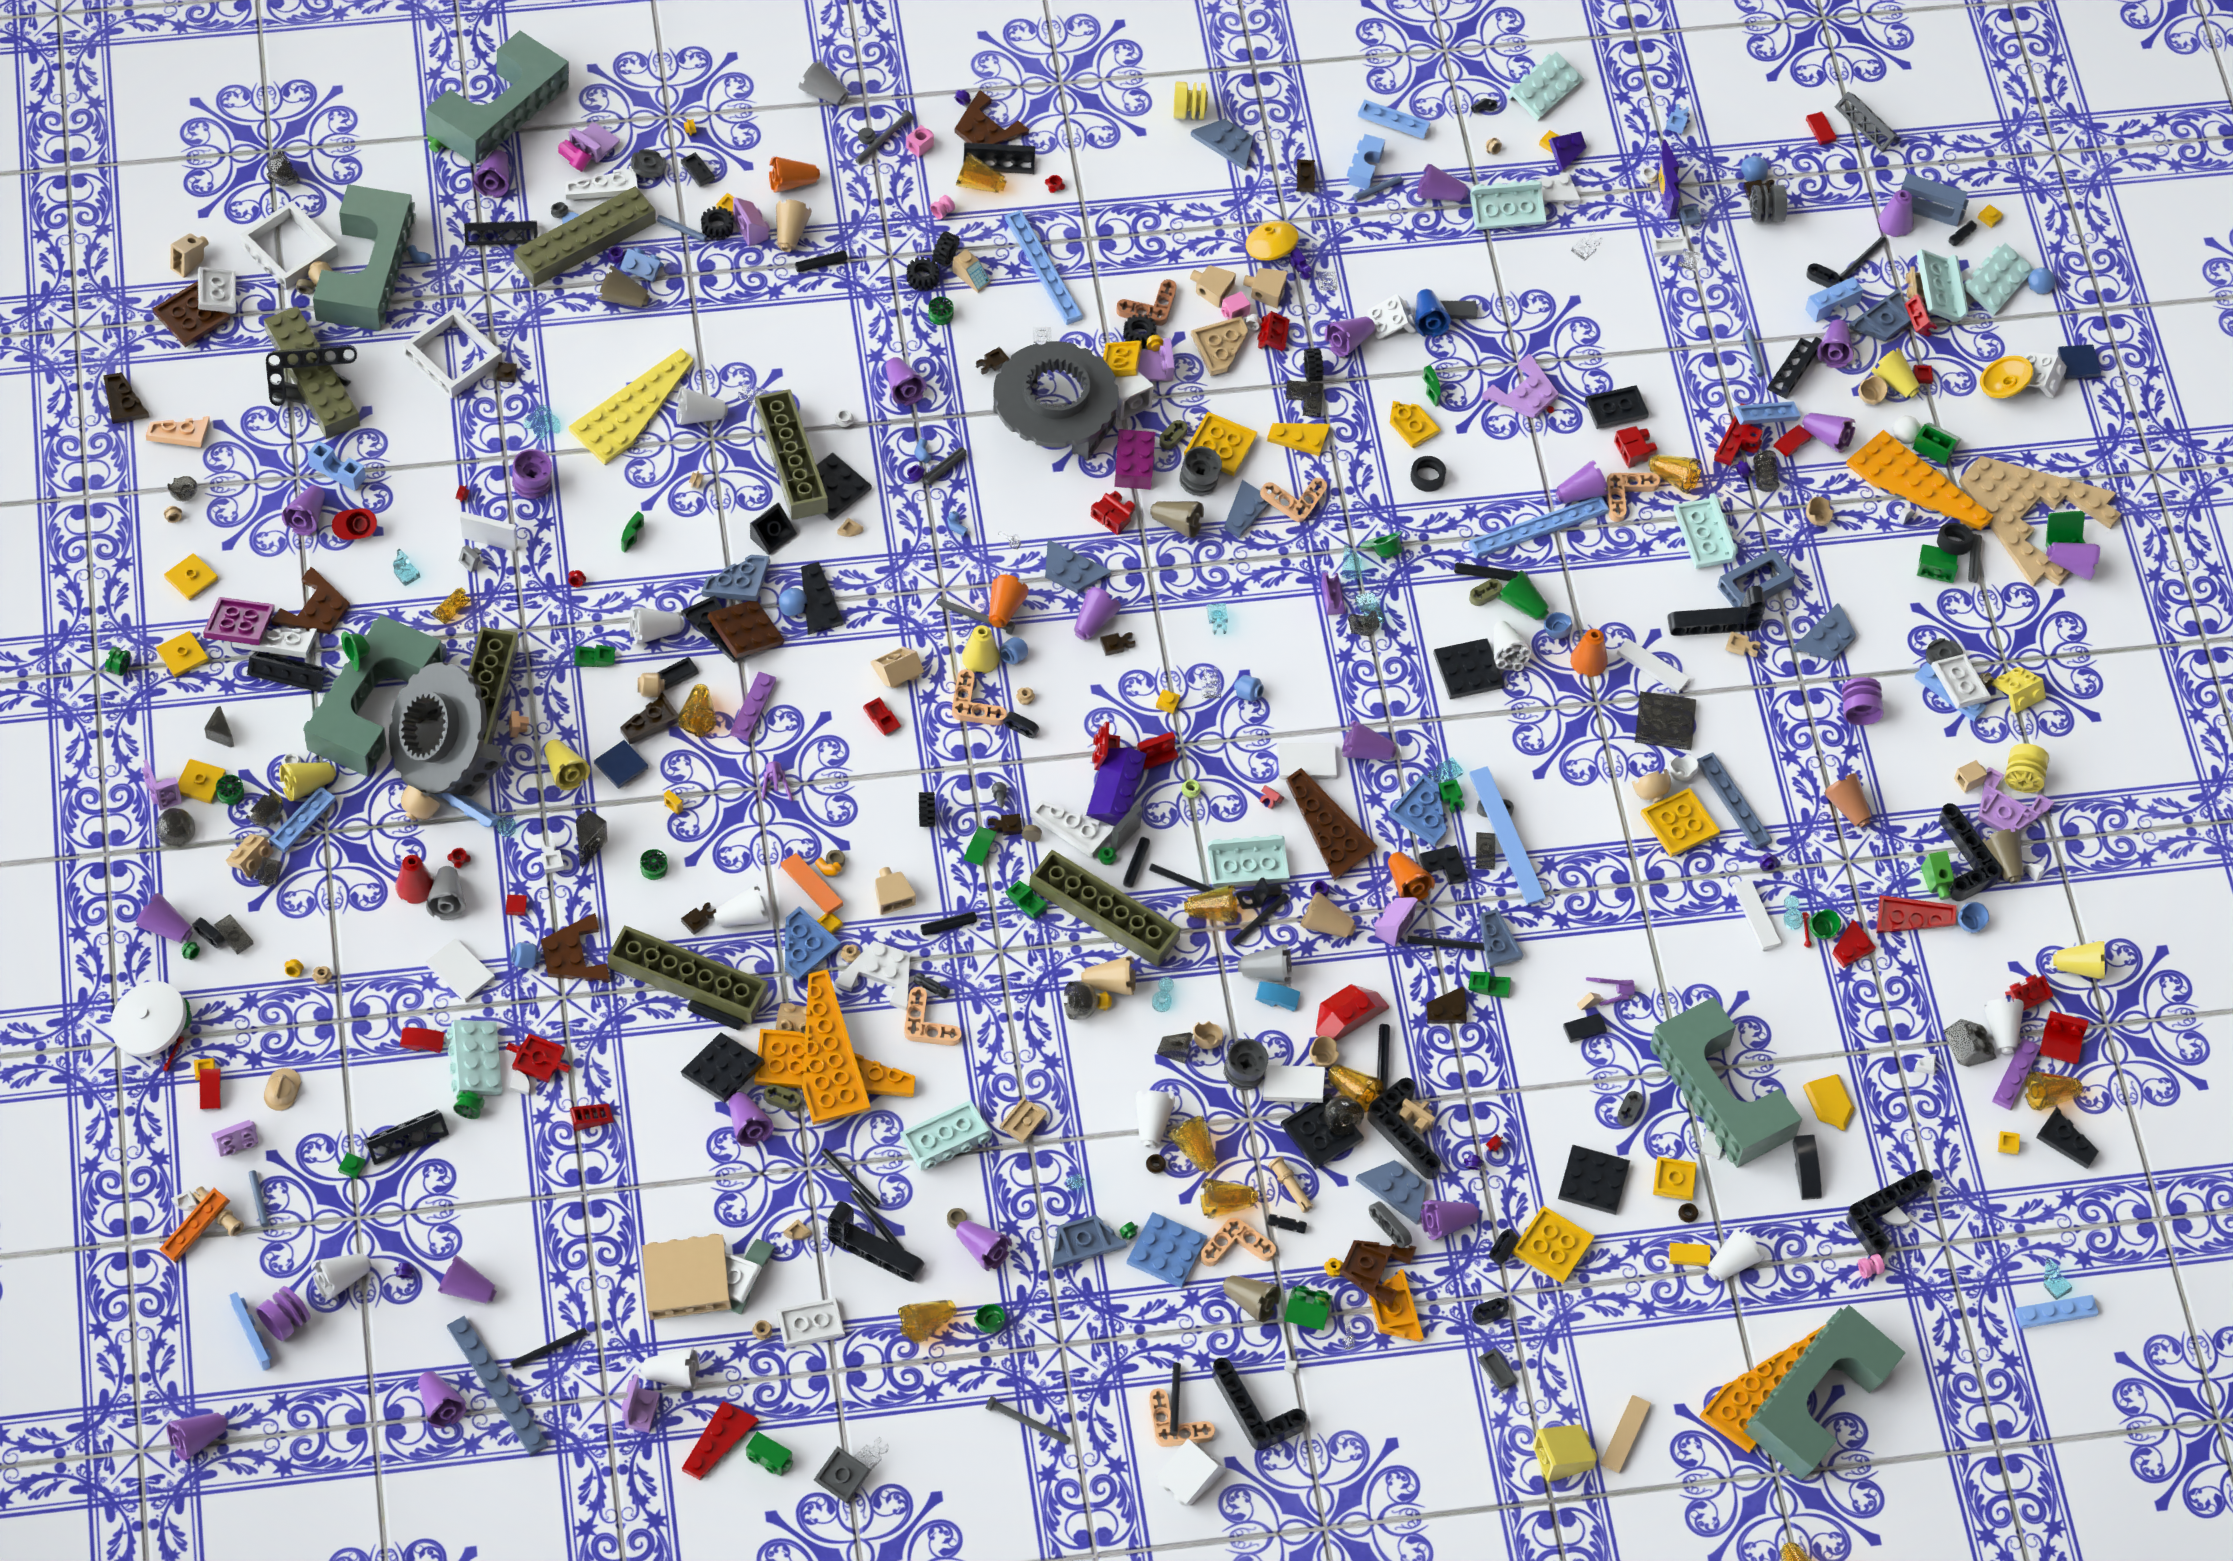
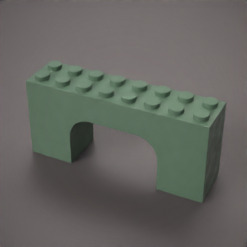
[426,30,569,165]
[313,184,416,331]
[303,614,443,777]
[1650,997,1802,1168]
[1744,1305,1906,1480]

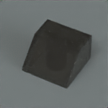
[576,809,608,867]

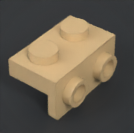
[1905,266,1927,306]
[225,834,274,877]
[776,1003,807,1034]

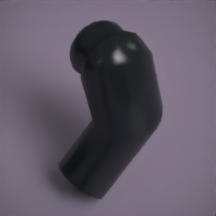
[1470,98,1498,113]

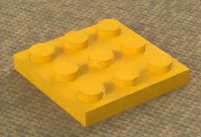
[1184,411,1257,476]
[1640,788,1720,858]
[1511,1206,1595,1284]

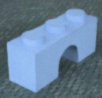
[1347,134,1385,189]
[1805,277,1863,322]
[307,441,366,491]

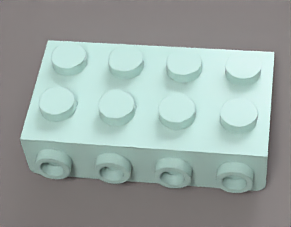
[1508,51,1583,120]
[1470,180,1546,230]
[1963,242,2035,315]
[1917,249,1968,322]
[1673,493,1738,569]
[1207,835,1290,888]
[447,1020,502,1098]
[900,1100,992,1171]

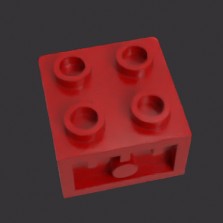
[2039,1011,2089,1064]

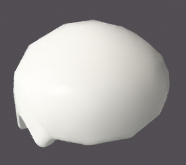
[1892,415,1921,443]
[1668,754,1699,781]

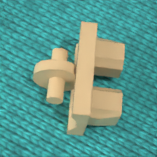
[1398,1099,1435,1135]

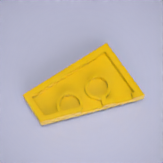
[1267,423,1330,456]

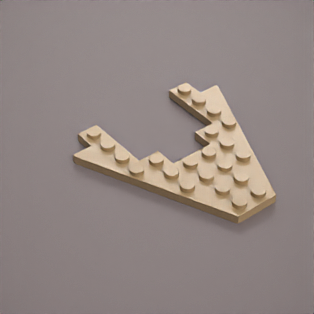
[1959,456,2121,586]

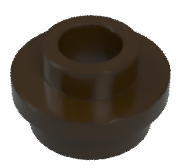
[1146,1154,1166,1174]
[1678,1203,1698,1223]

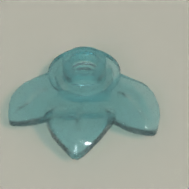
[524,405,561,440]

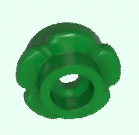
[1098,847,1117,865]
[182,941,200,960]
[1119,1221,1138,1240]

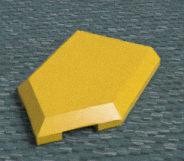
[1389,401,1441,448]
[1803,1074,1855,1131]

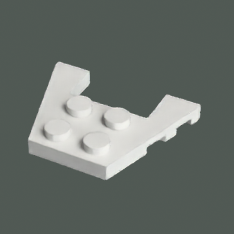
[835,941,910,1010]

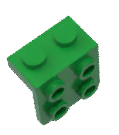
[2045,511,2086,548]

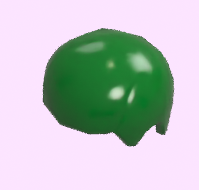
[1809,909,1841,940]
[974,1304,1006,1334]

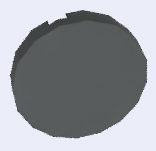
[630,149,667,178]
[1925,638,1963,665]

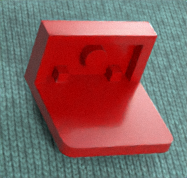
[1092,721,1120,771]

